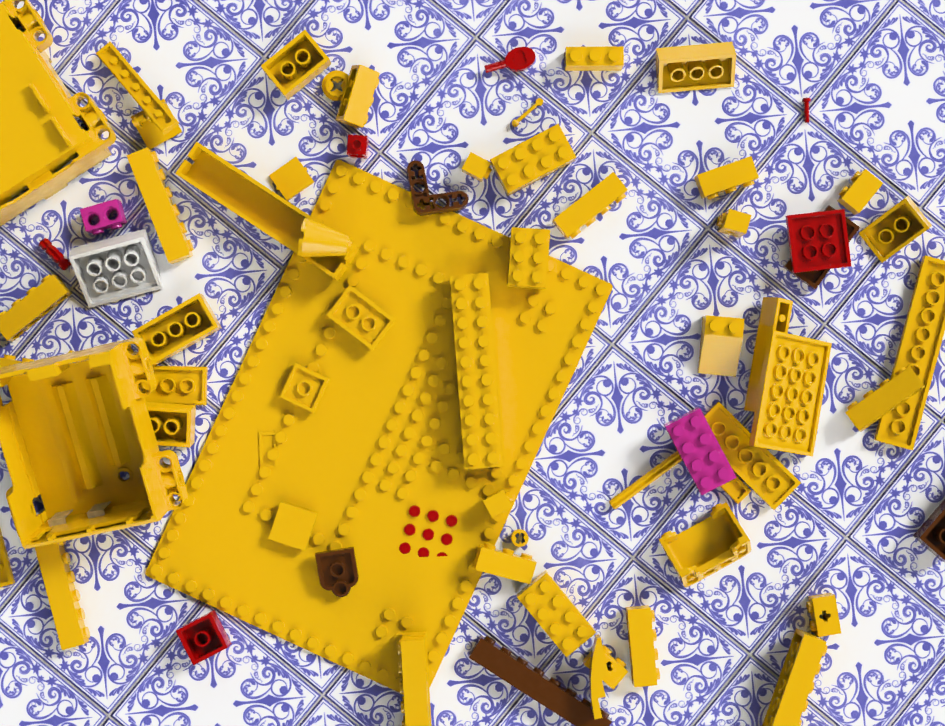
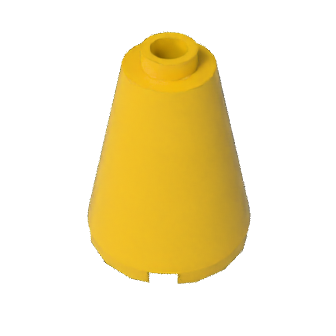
[298,218,353,257]

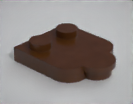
[315,547,359,597]

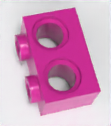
[80,199,127,235]

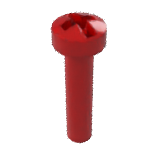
[802,97,811,123]

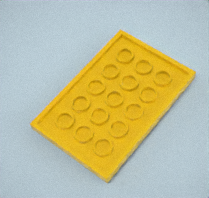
[749,330,832,457]

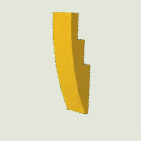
[589,634,609,719]

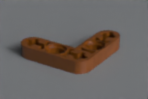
[407,160,469,216]

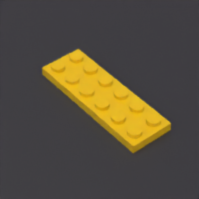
[704,402,801,510]

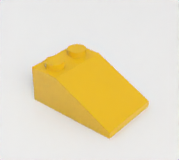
[858,196,932,263]
[698,315,745,377]

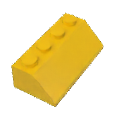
[655,42,736,93]

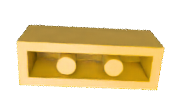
[564,46,624,71]
[335,65,380,128]
[694,156,759,200]
[472,543,537,584]

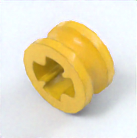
[511,529,529,547]

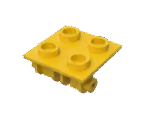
[131,99,182,149]

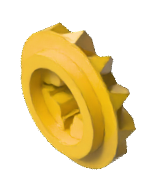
[322,70,349,101]

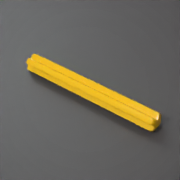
[609,451,682,509]

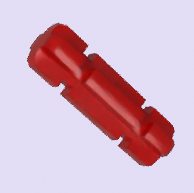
[39,238,71,270]

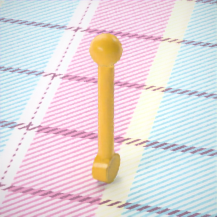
[512,98,543,127]

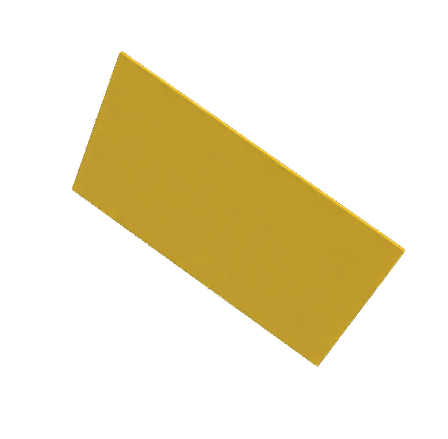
[145,160,613,695]

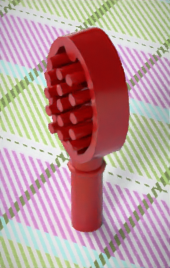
[484,47,536,73]

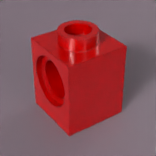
[347,134,369,159]

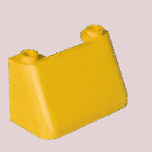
[659,502,752,587]

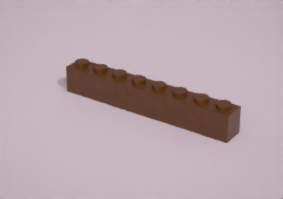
[469,635,612,726]

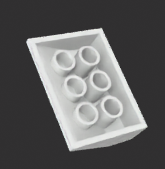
[69,229,163,308]

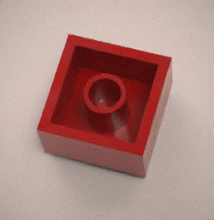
[176,610,232,665]

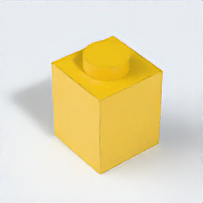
[462,152,492,182]
[483,489,513,518]

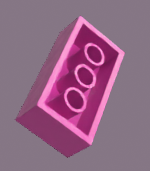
[664,407,737,495]

